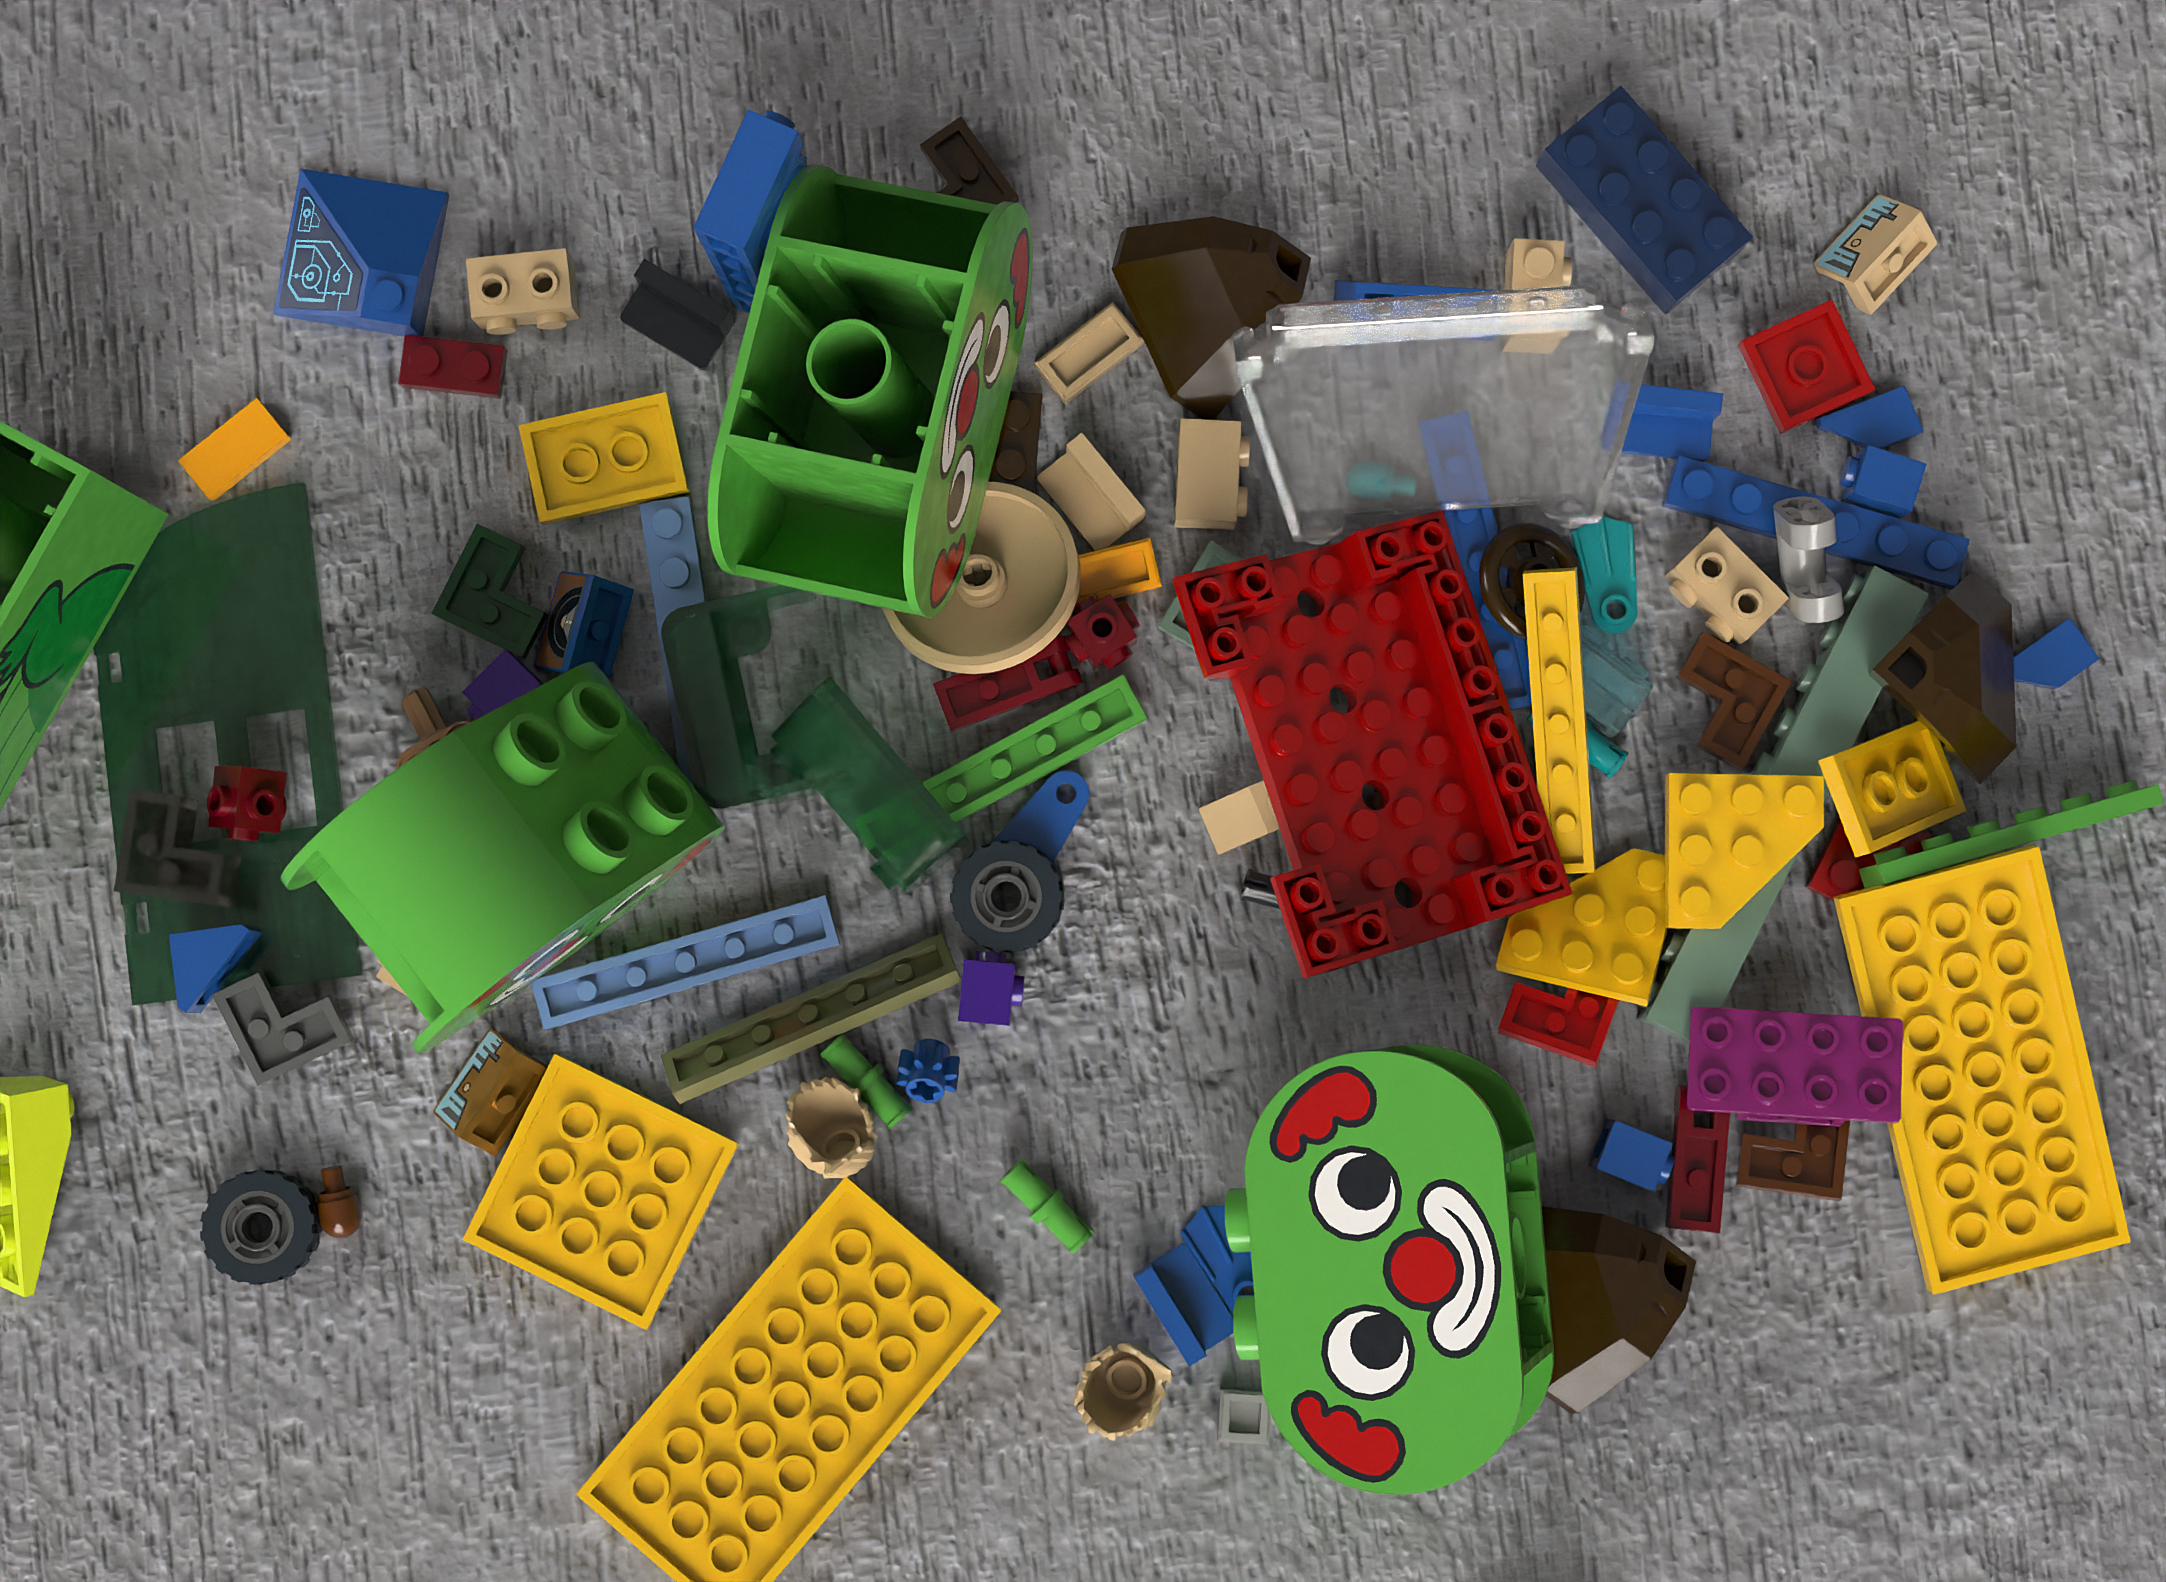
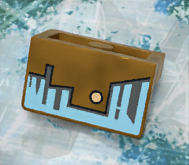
[433,1029,548,1157]

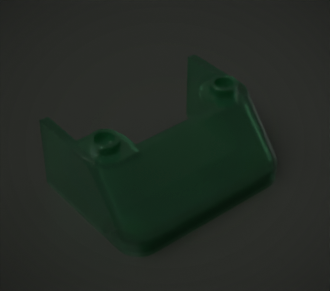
[661,585,859,810]
[770,676,970,895]

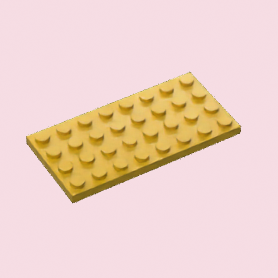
[1833,845,2131,1295]
[576,1177,1002,1582]

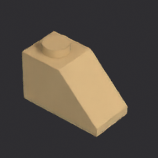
[1198,780,1280,855]

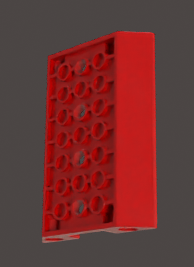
[1172,510,1573,979]

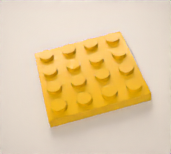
[462,1054,740,1330]

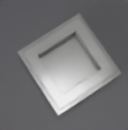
[1217,1388,1271,1445]

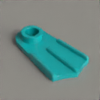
[1570,515,1638,634]

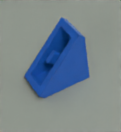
[169,924,263,1013]

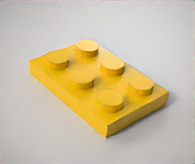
[518,392,690,526]
[1818,720,1967,857]

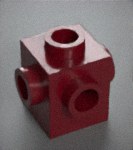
[1064,594,1140,670]
[207,766,287,842]

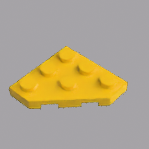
[1665,773,1824,929]
[1496,848,1668,1006]

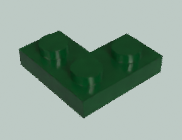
[431,524,548,660]

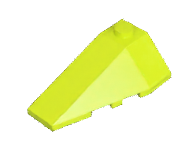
[0,1076,74,1297]

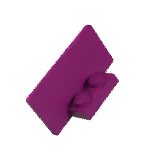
[1687,1007,1903,1127]

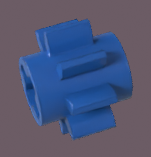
[897,1039,960,1103]

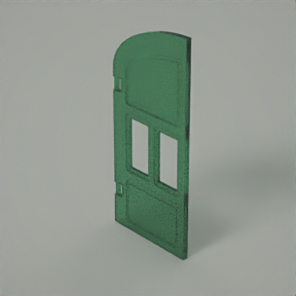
[93,482,362,1006]

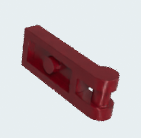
[933,635,1083,733]
[1665,1084,1730,1233]

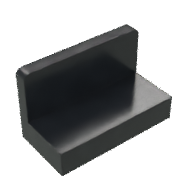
[620,259,736,370]

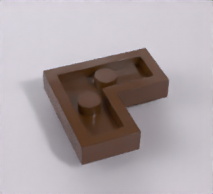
[1675,631,1792,771]
[1735,1121,1850,1201]

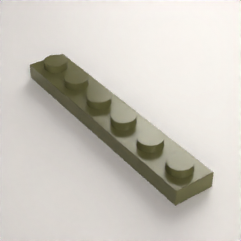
[661,933,962,1104]

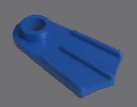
[992,771,1089,863]
[1180,1205,1254,1313]

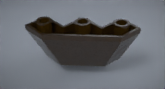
[1112,216,1311,420]
[1869,571,2017,784]
[1542,1206,1696,1414]

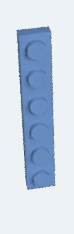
[639,496,736,800]
[531,895,841,1030]

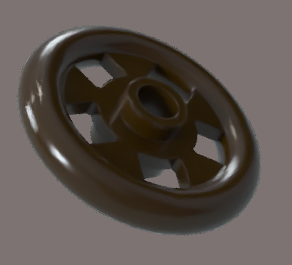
[1479,523,1585,640]

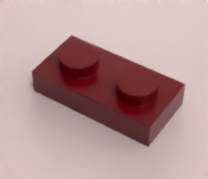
[398,334,508,399]

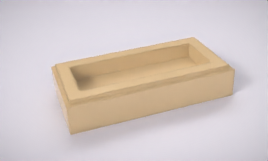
[1034,302,1144,405]

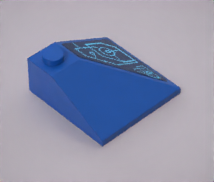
[273,169,449,336]

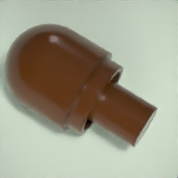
[316,1165,362,1239]

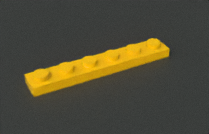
[1523,567,1596,874]

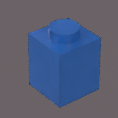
[1839,445,1927,519]
[1588,1119,1675,1191]

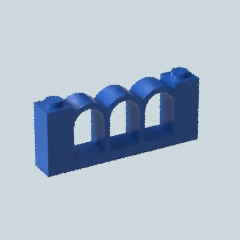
[693,109,807,313]

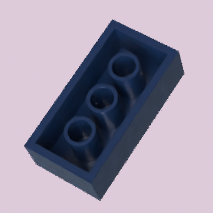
[1536,86,1753,315]

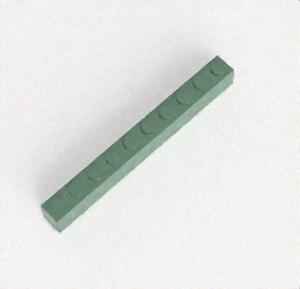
[1637,566,1929,1045]

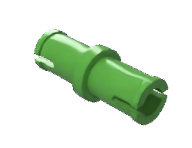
[820,1033,913,1129]
[1000,1158,1095,1254]

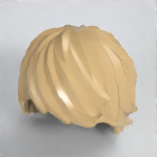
[785,1077,878,1179]
[1073,1342,1172,1441]

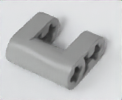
[1773,497,1844,623]

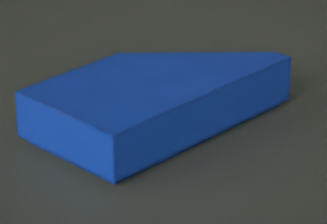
[1815,385,1924,449]
[2014,618,2100,689]

